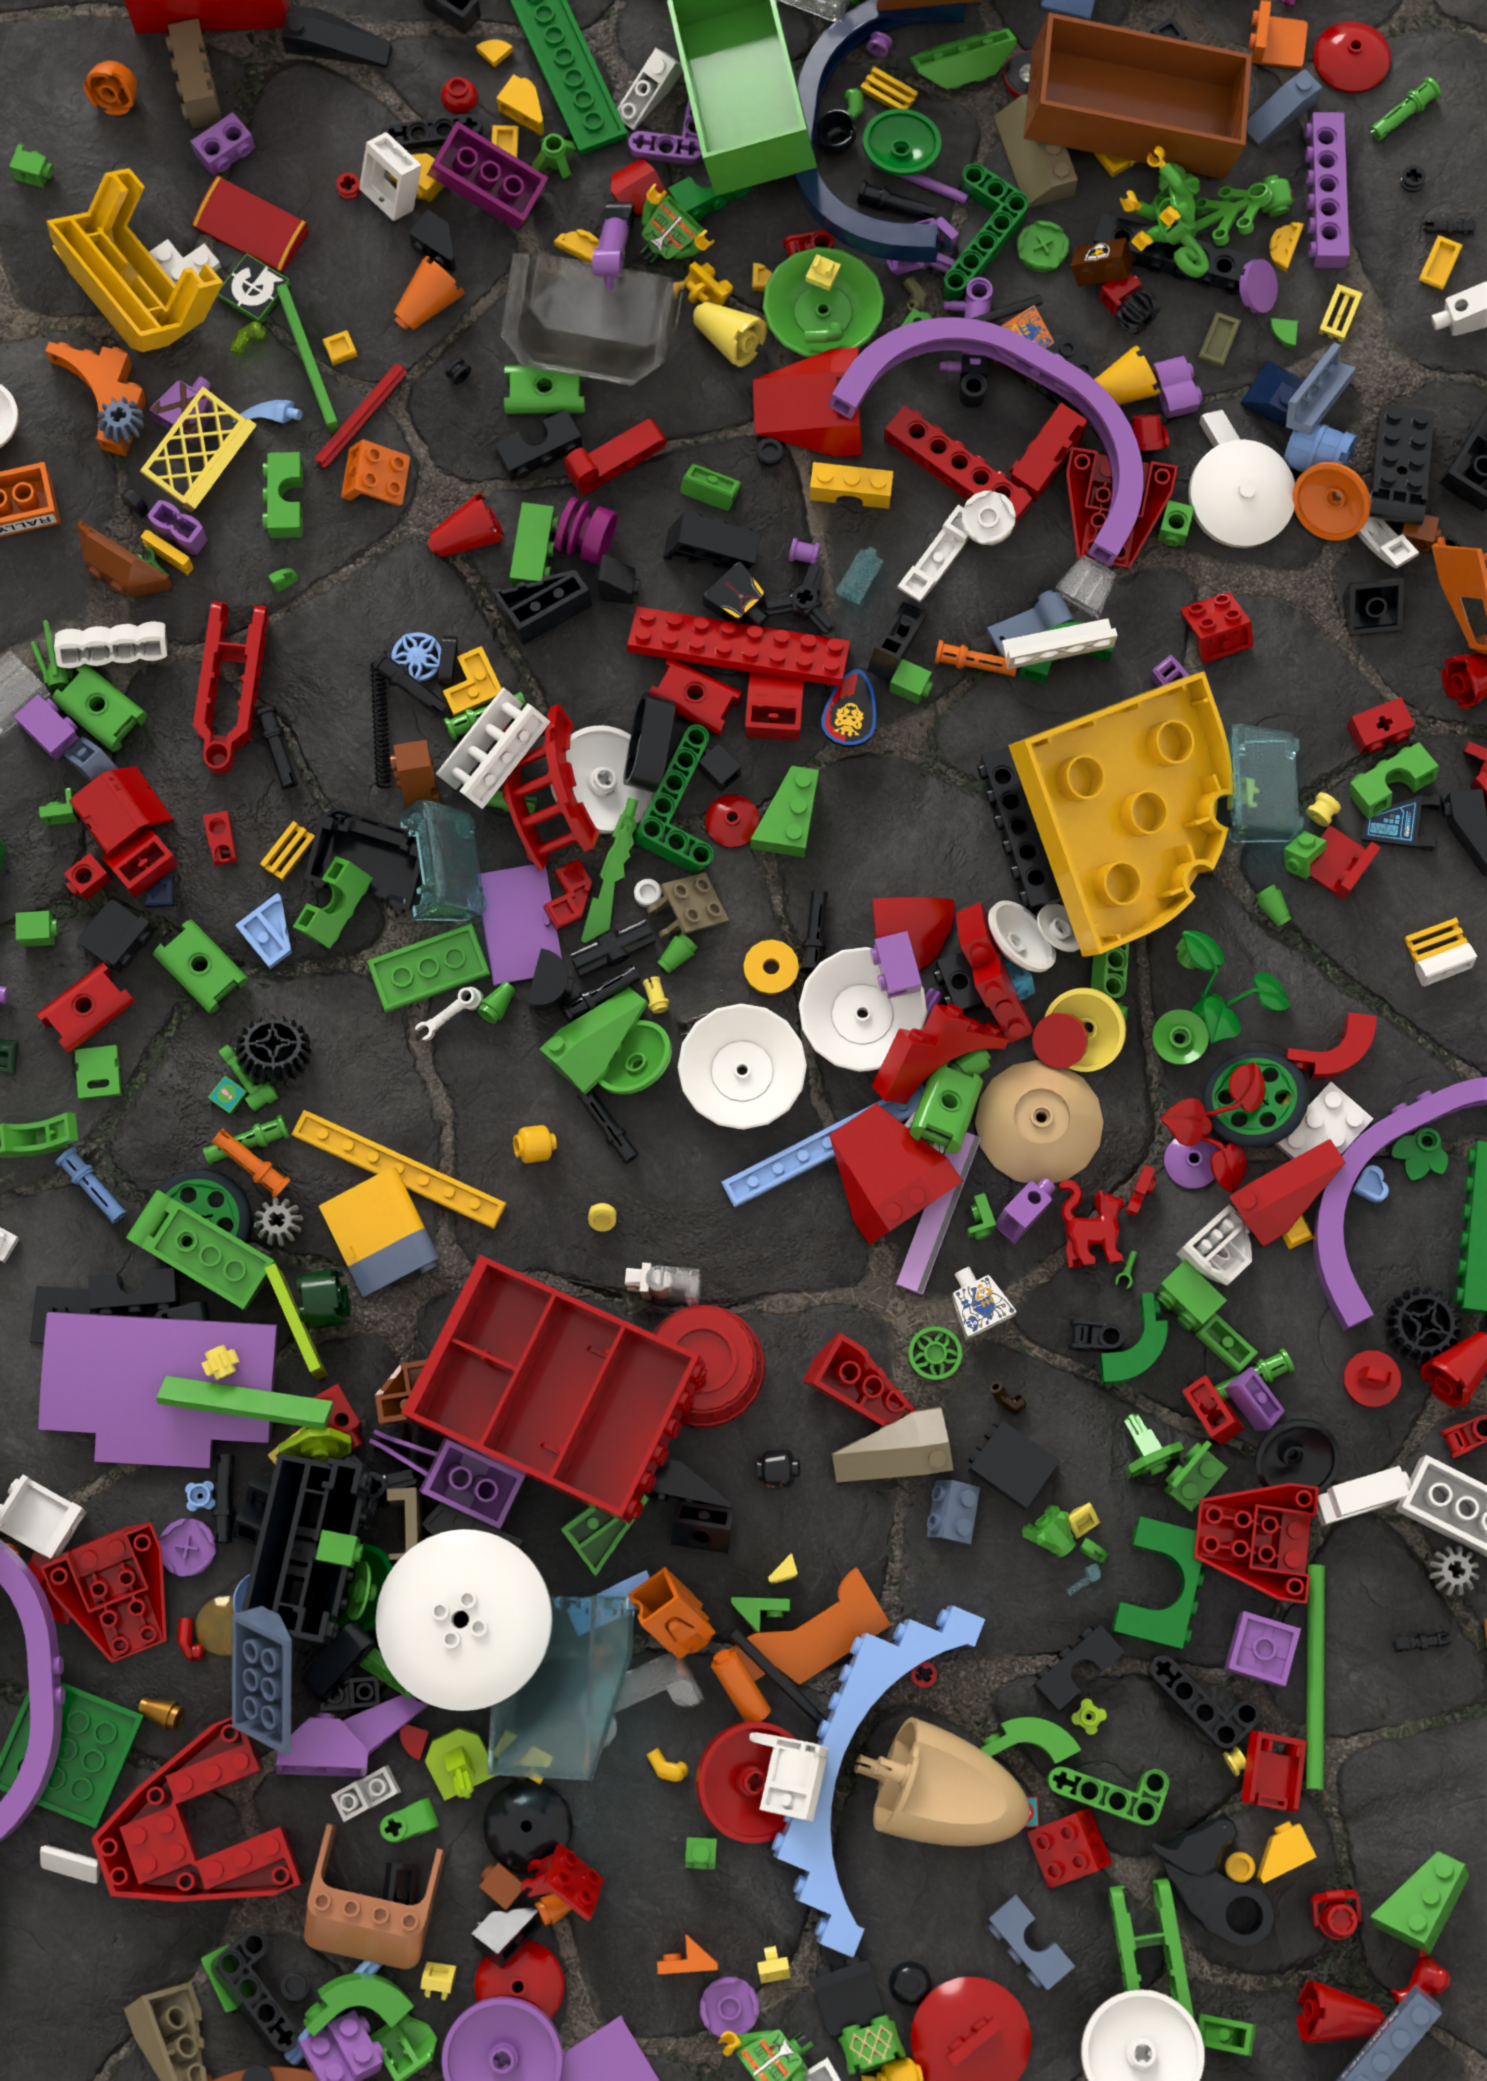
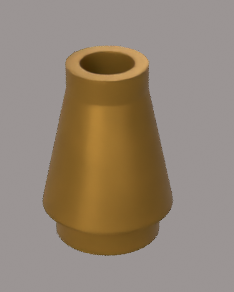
[138,1697,184,1731]

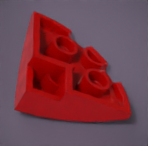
[872,897,954,972]

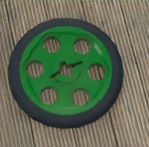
[1202,1050,1309,1148]
[157,1169,252,1273]

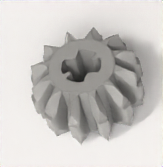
[254,1198,303,1246]
[1429,1546,1479,1596]

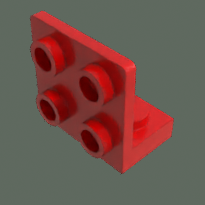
[1180,592,1253,664]
[1309,826,1381,900]
[1027,1807,1113,1888]

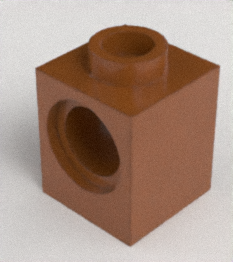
[1399,515,1441,552]
[479,1863,523,1910]

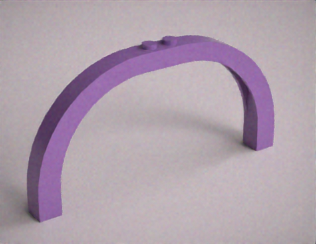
[828,317,1143,567]
[1313,1077,1487,1331]
[0,1540,65,1843]

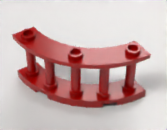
[502,703,600,871]

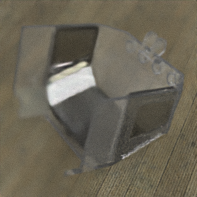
[500,249,685,387]

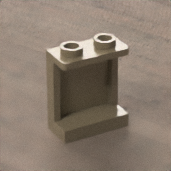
[387,1488,423,1565]

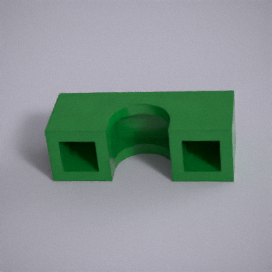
[668,176,752,222]

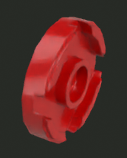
[1032,1013,1088,1069]

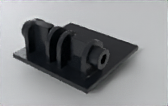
[1046,332,1101,405]

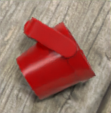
[1131,414,1170,451]
[1311,1889,1362,1940]

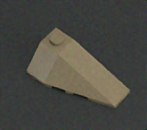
[832,1407,953,1483]
[124,1982,207,2081]

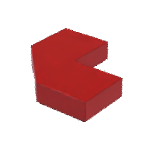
[543,859,592,931]

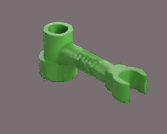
[219,1044,279,1112]

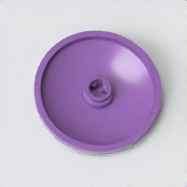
[442,1996,563,2081]

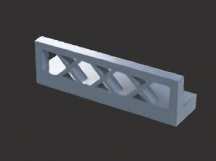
[1286,343,1356,435]

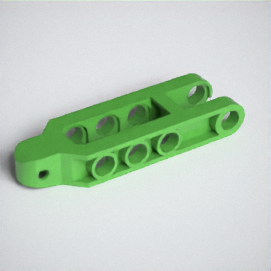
[1108,1878,1194,2020]

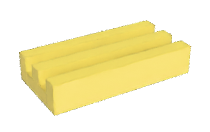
[1318,284,1363,343]

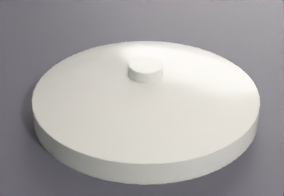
[1188,440,1295,548]
[550,726,653,834]
[1081,1990,1204,2081]

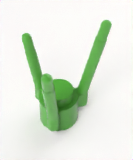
[31,620,74,690]

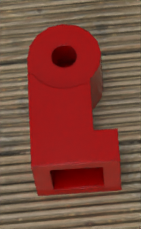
[203,811,238,866]

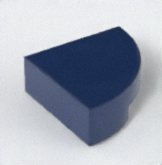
[145,878,174,908]

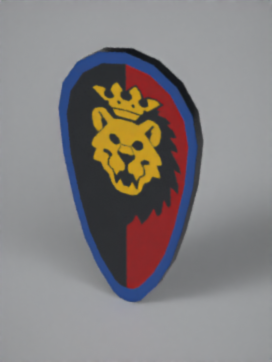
[821,669,876,747]

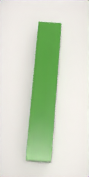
[277,283,339,435]
[156,1376,334,1430]

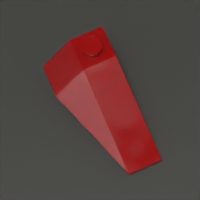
[1229,1139,1346,1247]
[802,1332,916,1427]

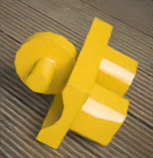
[684,262,733,306]

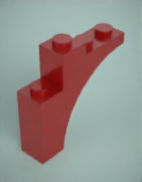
[956,902,1034,1043]
[872,1003,1009,1105]

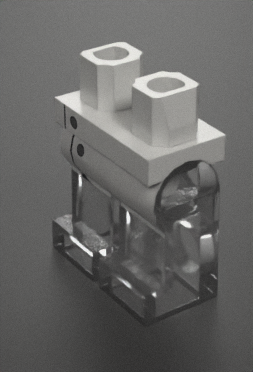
[625,1263,702,1306]

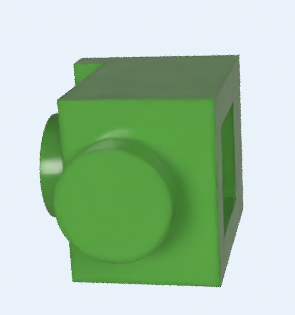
[9,144,54,188]
[685,1837,717,1869]

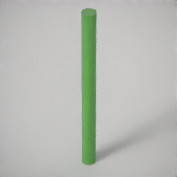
[1306,1565,1325,1790]

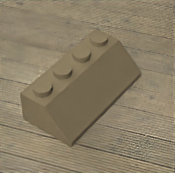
[993,94,1078,208]

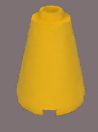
[1094,345,1160,406]

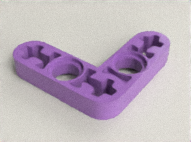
[629,99,703,165]

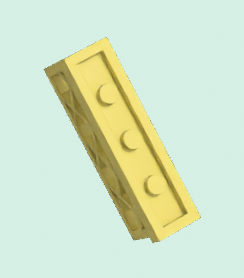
[139,386,256,513]

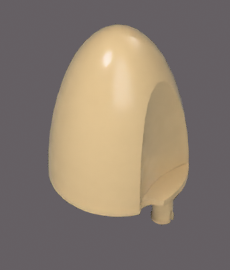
[854,1717,1030,1846]

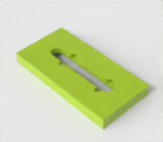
[265,1263,328,1380]

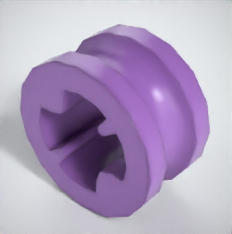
[866,32,892,57]

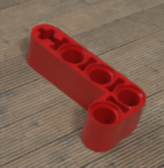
[564,419,668,495]

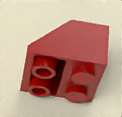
[100,825,178,898]

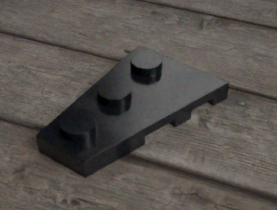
[421,1503,525,1548]

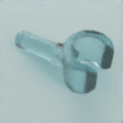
[1066,1564,1102,1596]

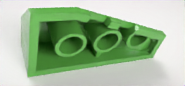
[540,987,648,1095]

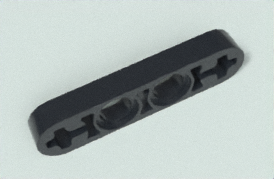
[381,114,482,151]

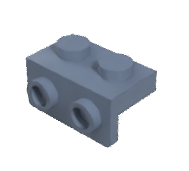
[927,1480,980,1544]

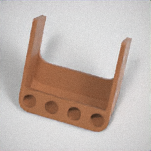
[304,1823,446,1969]

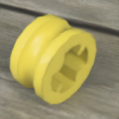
[1223,1746,1246,1777]

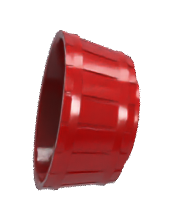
[652,1305,765,1429]

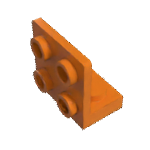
[341,439,410,506]

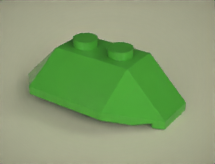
[910,28,1017,89]

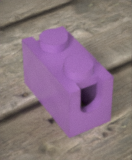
[14,695,80,762]
[870,931,922,999]

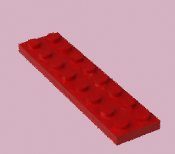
[627,606,850,687]

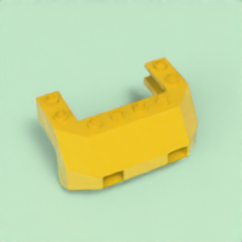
[46,168,223,352]

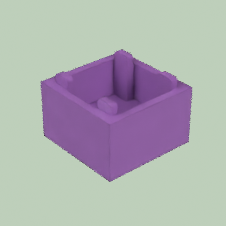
[1224,1611,1301,1688]

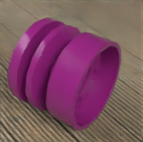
[554,497,618,565]

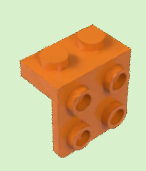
[1248,0,1308,69]

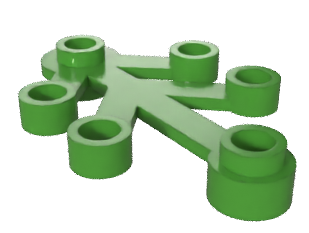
[1191,183,1273,246]

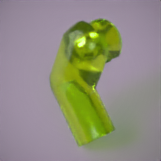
[230,321,266,354]

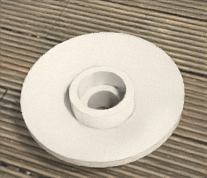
[1037,904,1080,952]

